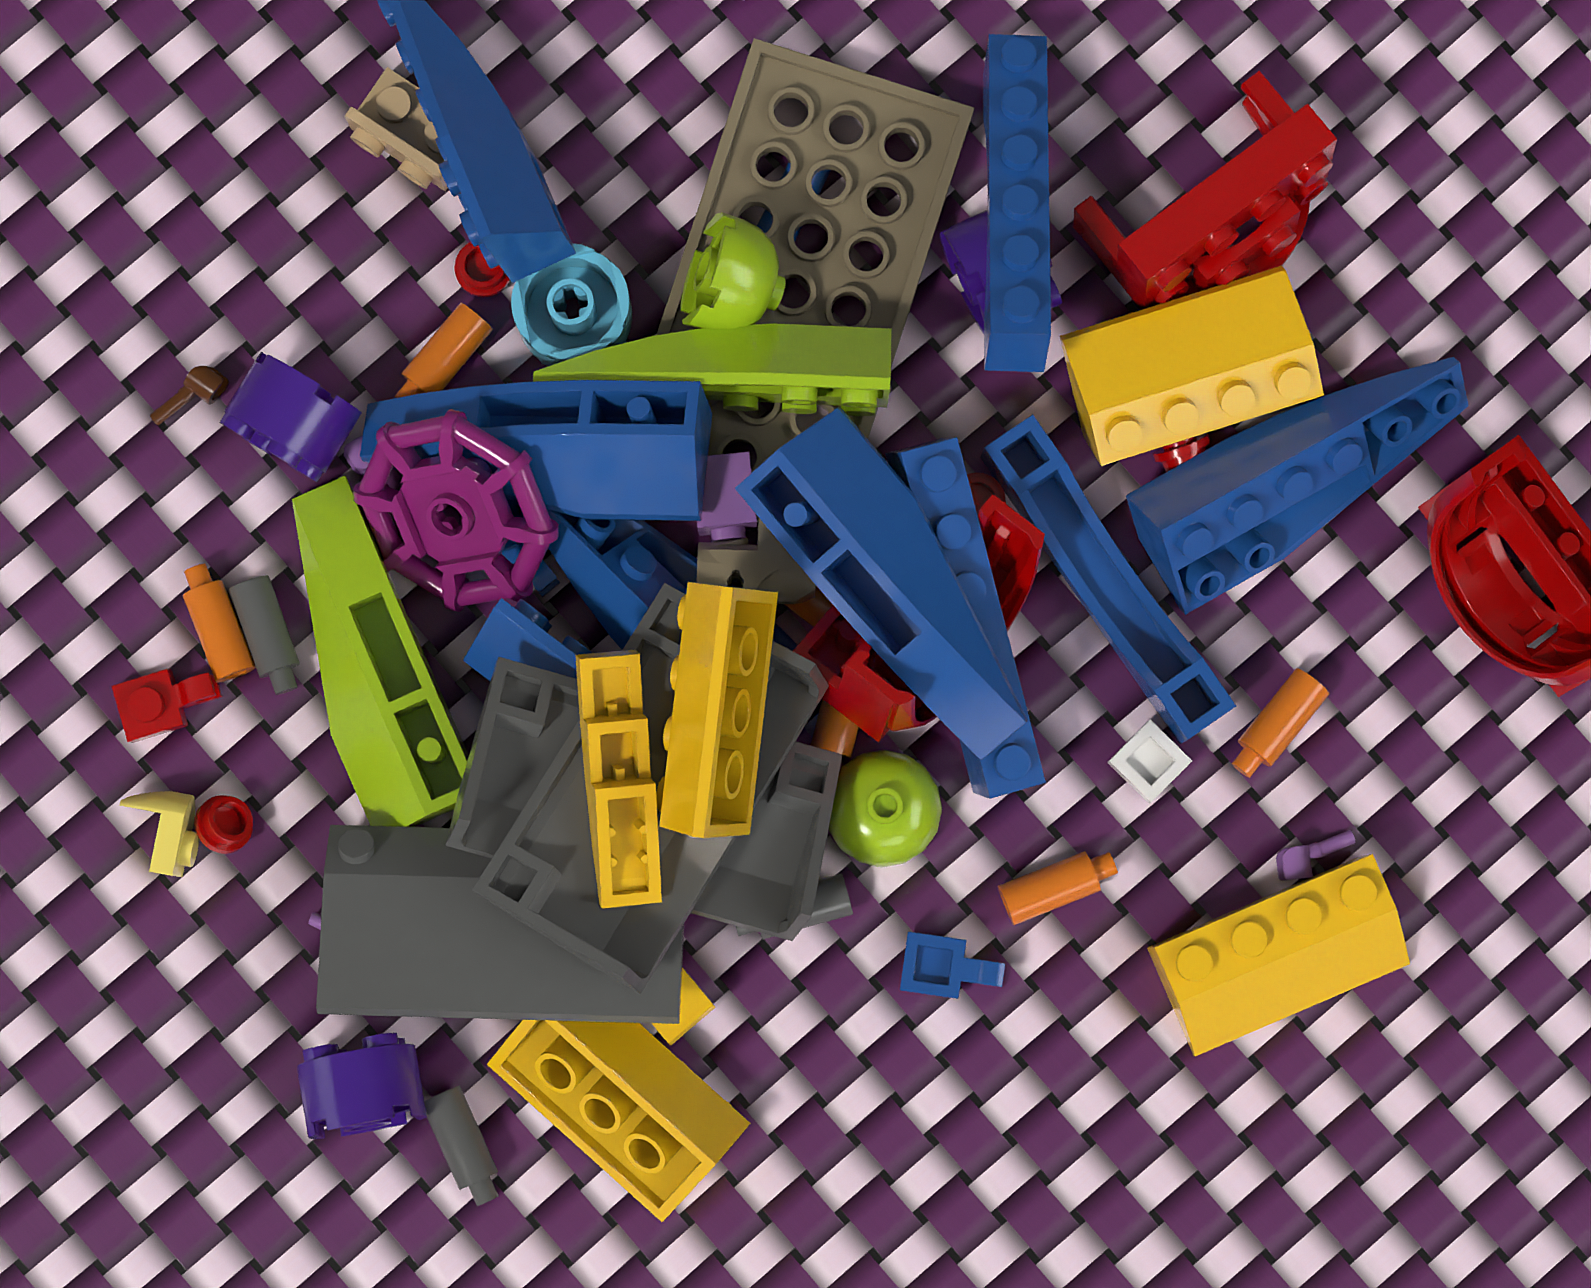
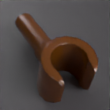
[150,366,229,426]

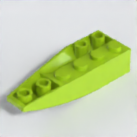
[533,323,892,416]
[292,476,469,827]

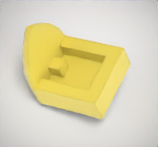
[119,791,199,877]

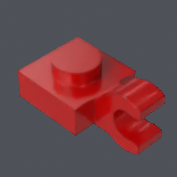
[111,669,223,743]

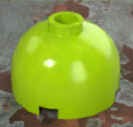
[681,212,785,329]
[828,750,942,868]

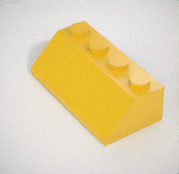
[1059,266,1324,466]
[656,582,778,838]
[1147,854,1410,1056]
[487,1020,751,1222]

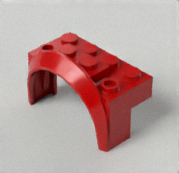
[1073,70,1337,310]
[1418,435,1591,697]
[793,494,1045,743]

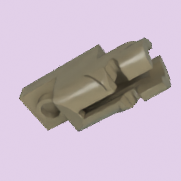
[697,518,816,605]

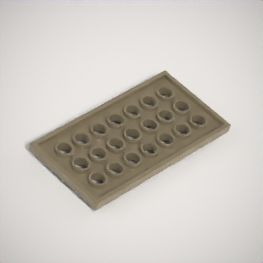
[657,38,974,526]

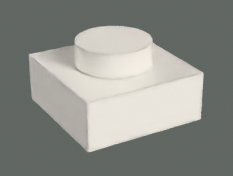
[1107,719,1192,803]

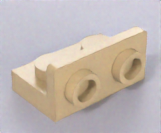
[344,67,448,192]

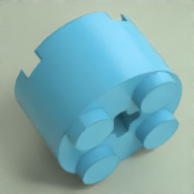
[511,244,632,366]

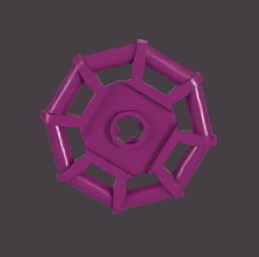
[353,409,558,612]

